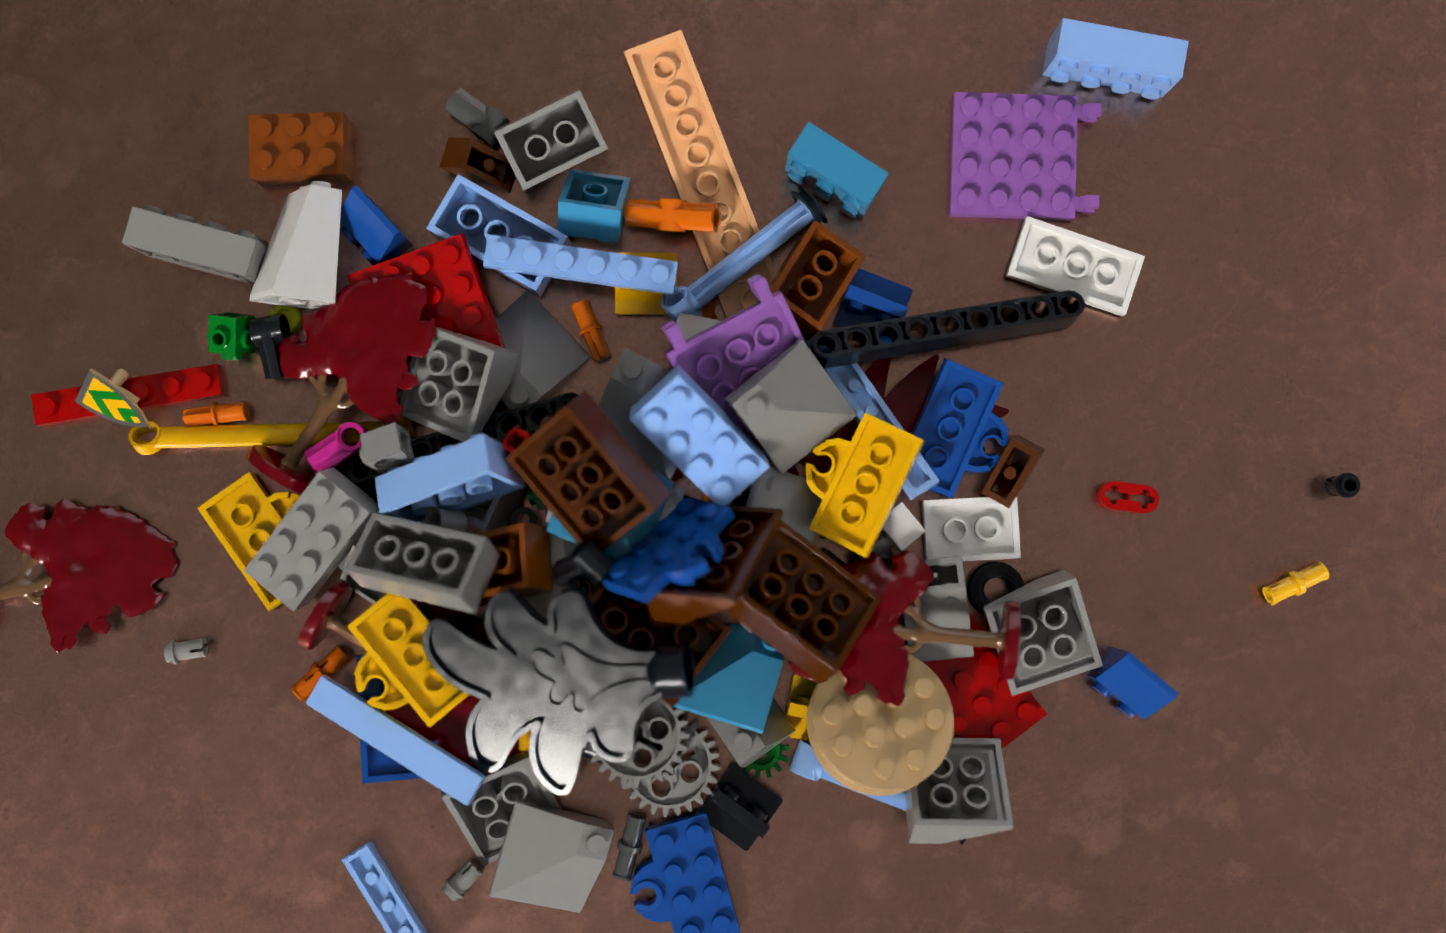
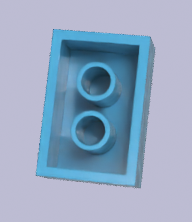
[785,122,889,219]

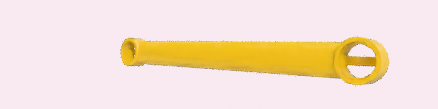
[128,417,415,455]

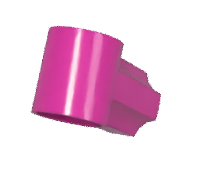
[304,422,369,473]

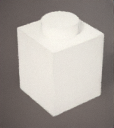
[881,502,926,551]

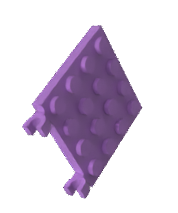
[949,92,1102,221]
[661,274,806,446]

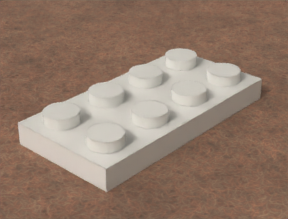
[1005,216,1145,317]

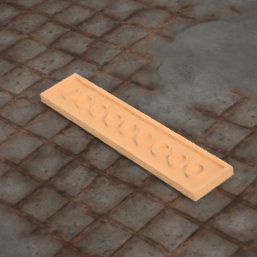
[624,30,776,318]

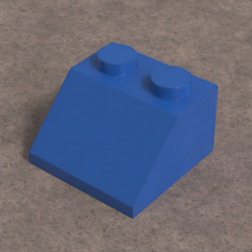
[340,185,413,265]
[1087,647,1179,720]

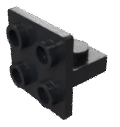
[697,763,783,851]

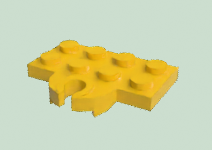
[805,413,925,558]
[197,472,301,611]
[347,593,469,728]

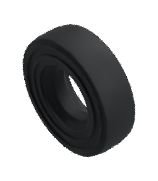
[967,562,1024,616]

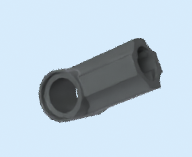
[445,87,510,148]

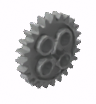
[586,699,690,788]
[618,714,720,817]

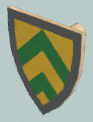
[75,368,150,428]

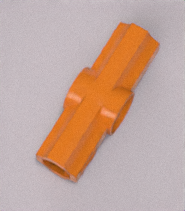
[623,198,721,233]

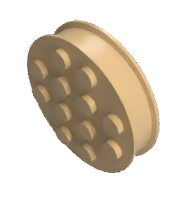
[807,654,954,796]

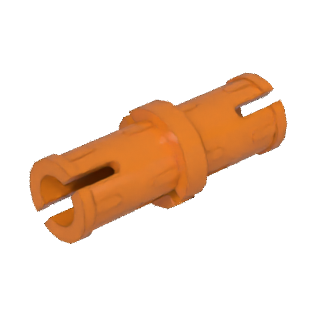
[290,644,352,702]

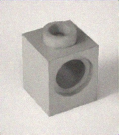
[359,422,414,473]

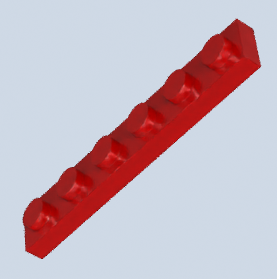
[31,364,225,426]

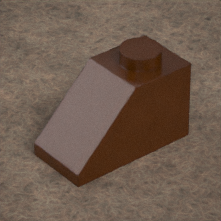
[439,138,515,191]
[981,434,1045,508]

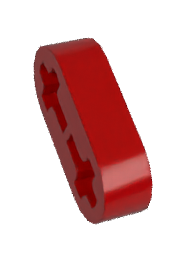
[1096,481,1159,513]

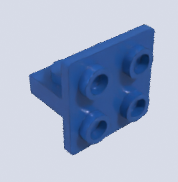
[834,268,913,343]

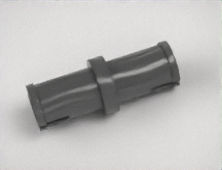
[612,812,647,881]

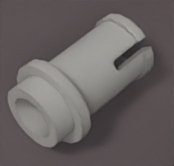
[164,637,208,665]
[442,859,484,902]

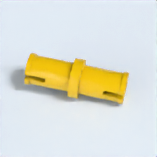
[1262,561,1330,606]

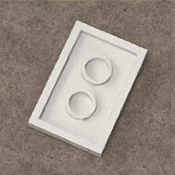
[921,497,1021,561]

